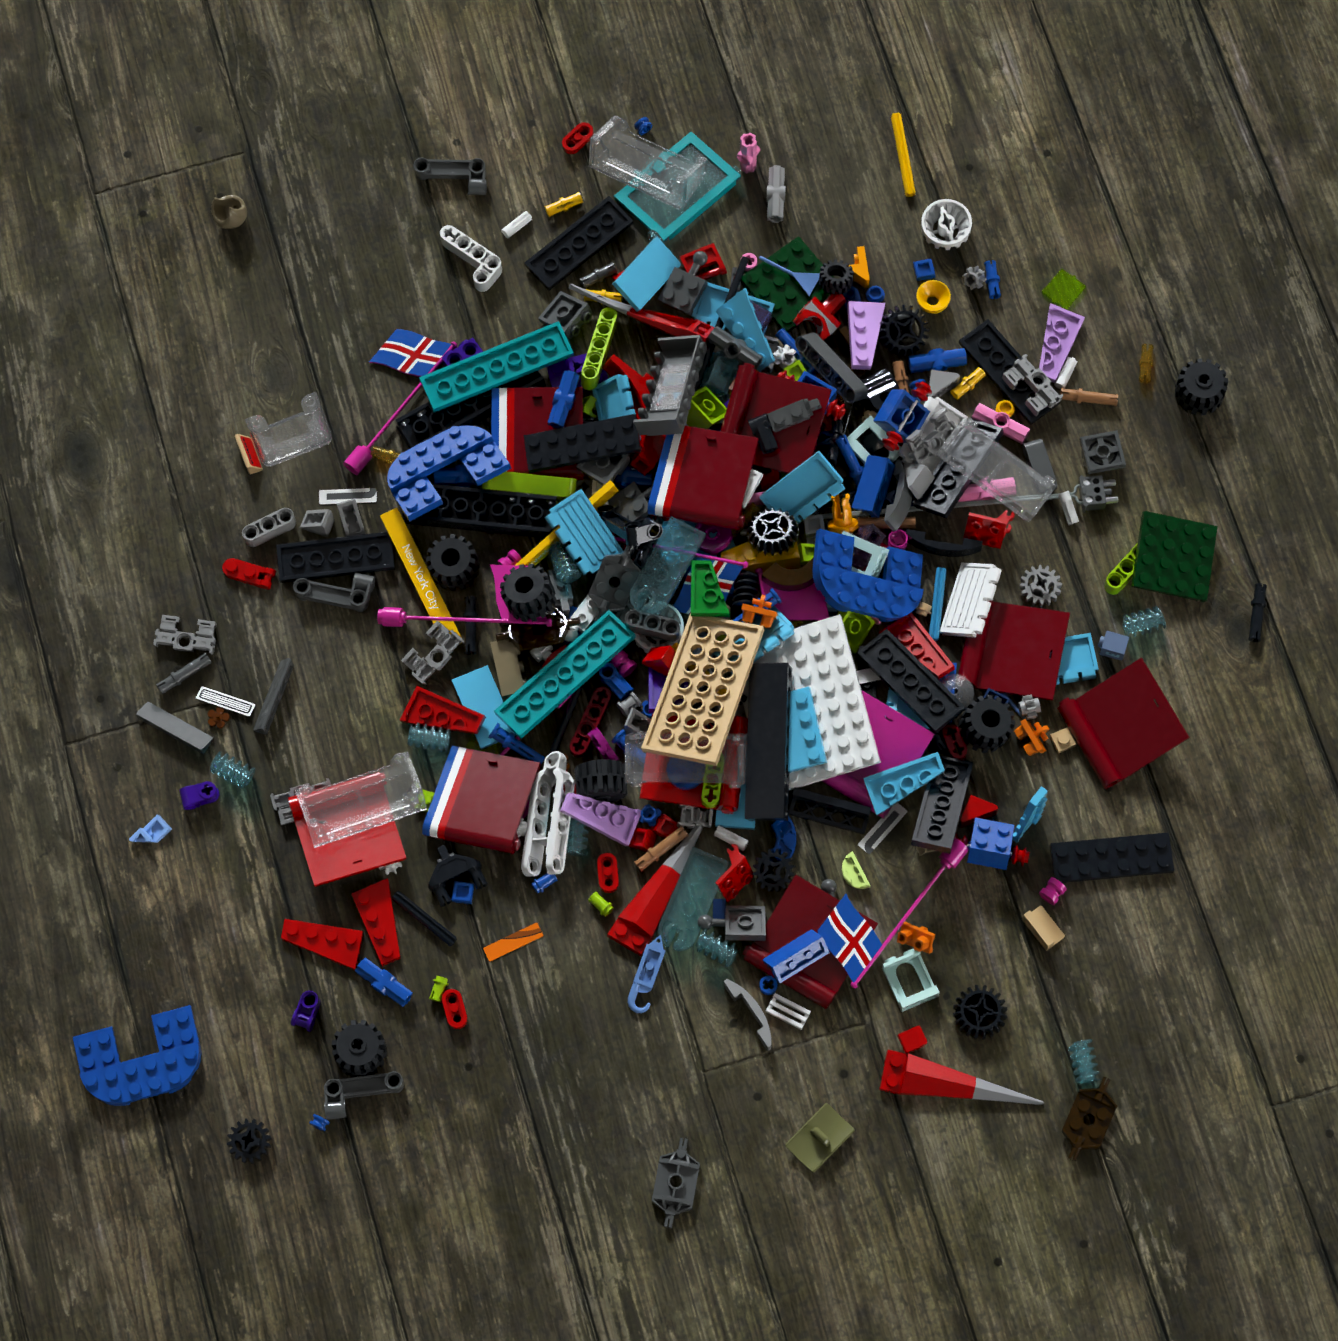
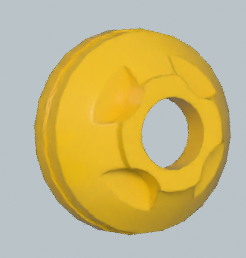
[916,280,951,313]

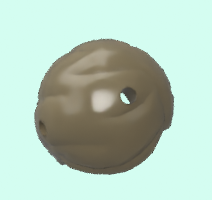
[211,195,247,229]

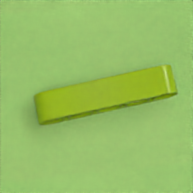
[581,307,617,390]
[482,471,577,497]
[1104,543,1138,595]

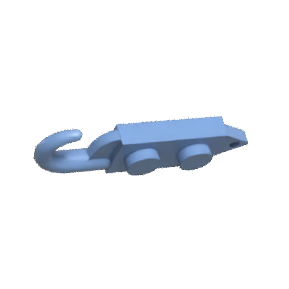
[627,935,666,1013]

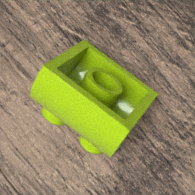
[686,386,727,429]
[837,611,875,654]

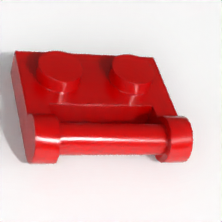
[679,243,727,280]

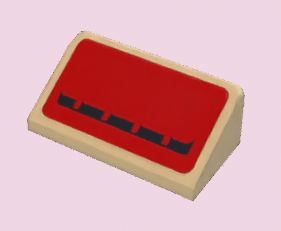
[235,434,263,475]

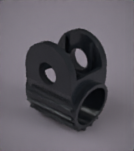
[861,369,899,413]

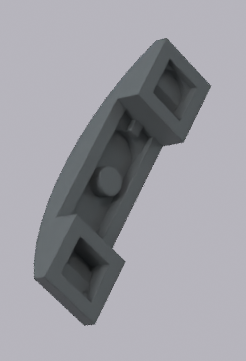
[884,459,913,532]

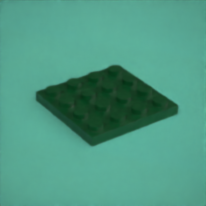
[741,236,843,333]
[1131,511,1218,602]

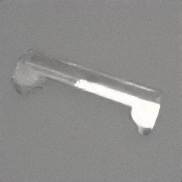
[589,115,708,210]
[936,417,1057,524]
[625,732,747,788]
[294,751,427,848]

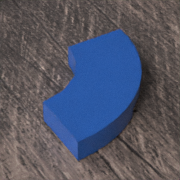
[771,816,796,862]

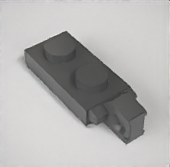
[767,398,822,432]
[547,569,573,617]

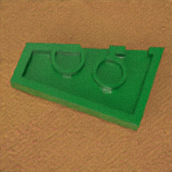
[691,560,730,617]

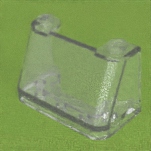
[245,392,332,467]

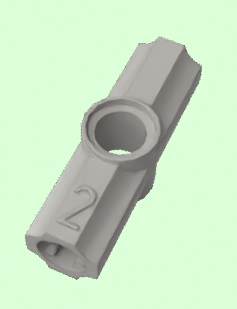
[767,165,786,223]

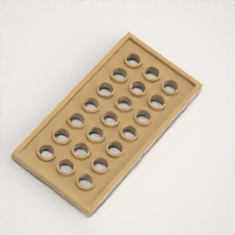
[641,613,765,766]

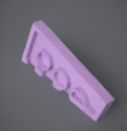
[847,301,885,370]
[1039,303,1085,383]
[560,793,642,846]

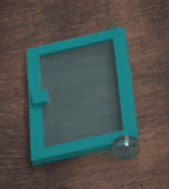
[614,132,741,243]

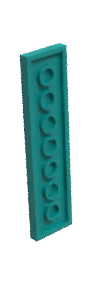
[419,321,574,412]
[494,610,636,739]

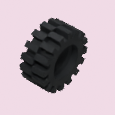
[819,260,854,294]

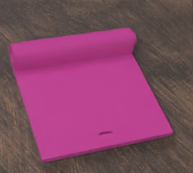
[822,691,935,819]

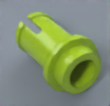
[588,892,614,917]
[429,976,449,1003]

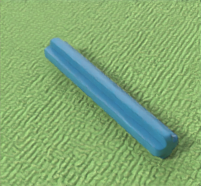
[929,567,947,641]

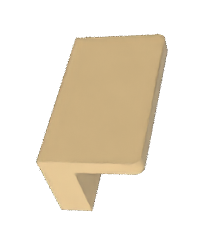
[1022,906,1065,951]

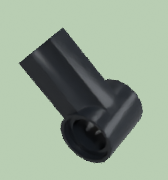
[748,413,778,455]

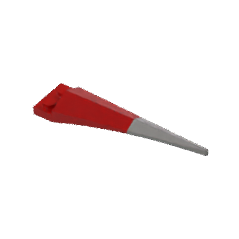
[569,284,715,342]
[607,813,708,956]
[879,1050,1044,1105]

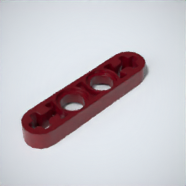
[570,687,611,758]

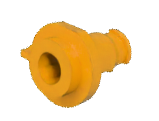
[827,494,859,534]

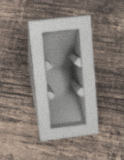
[927,370,960,398]
[904,462,935,500]
[337,498,366,536]
[300,509,335,537]
[624,708,651,740]

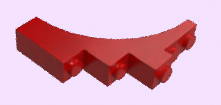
[602,354,666,476]

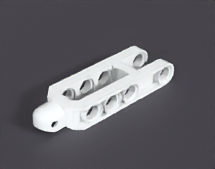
[521,751,575,877]

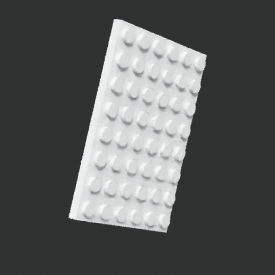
[743,614,881,791]

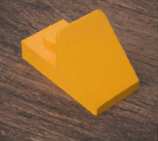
[849,246,870,288]

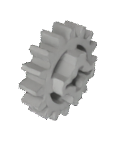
[1019,565,1062,607]

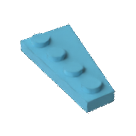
[716,288,775,372]
[788,686,827,773]
[863,752,945,816]
[1012,786,1048,843]

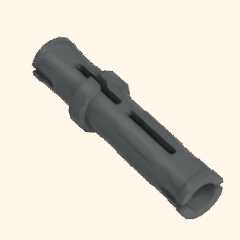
[156,653,212,695]

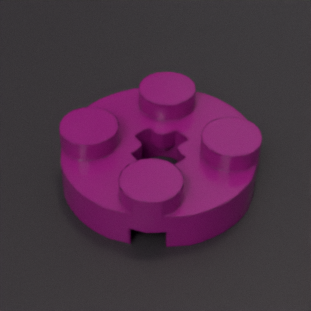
[694,523,733,555]
[587,727,618,760]

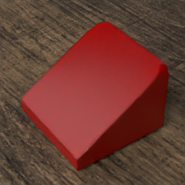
[650,814,678,839]
[629,828,657,852]
[897,1025,928,1054]

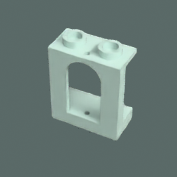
[847,415,901,465]
[842,531,889,578]
[882,949,940,1012]

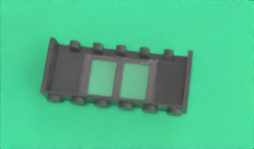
[633,335,707,436]

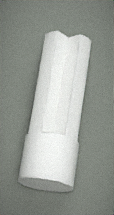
[501,211,532,238]
[1054,357,1078,389]
[1058,491,1079,525]
[714,825,749,851]

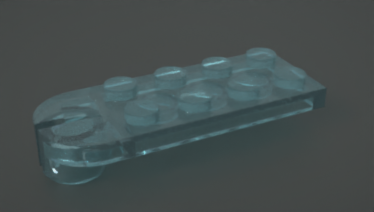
[630,516,706,615]
[658,847,730,951]

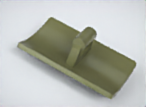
[785,1103,855,1173]

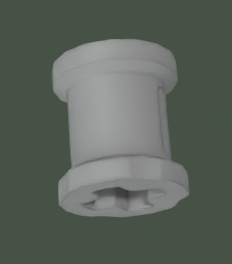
[616,692,642,717]

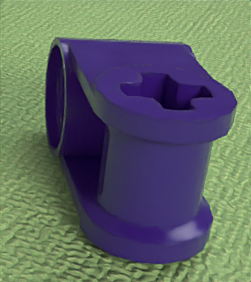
[179,781,220,810]
[291,991,321,1032]

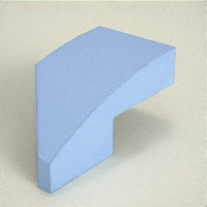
[129,815,172,843]

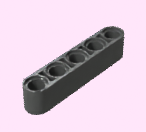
[795,332,868,403]

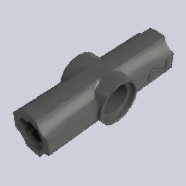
[708,326,763,369]

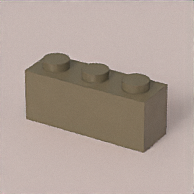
[490,639,527,702]

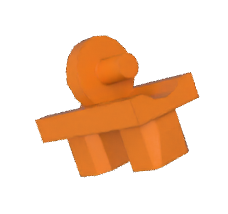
[742,595,778,629]
[1014,719,1049,756]
[897,922,935,954]

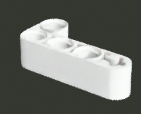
[440,225,502,292]

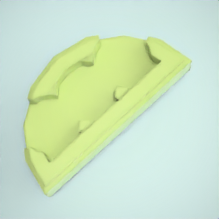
[841,851,870,889]

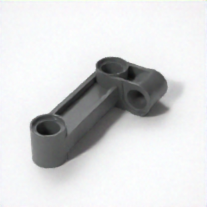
[413,157,487,195]
[293,573,375,612]
[324,1071,405,1120]

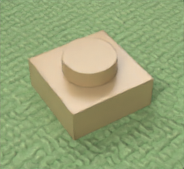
[1050,727,1076,754]

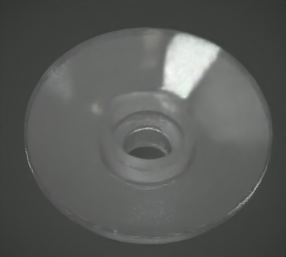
[940,674,974,709]

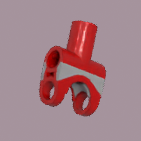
[793,292,846,340]

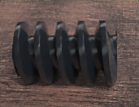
[732,570,759,614]

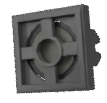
[1079,430,1126,474]

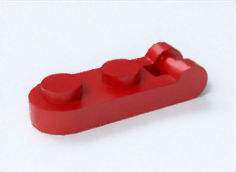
[222,558,277,590]

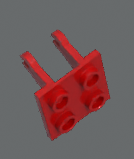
[963,510,1015,549]
[715,844,754,903]

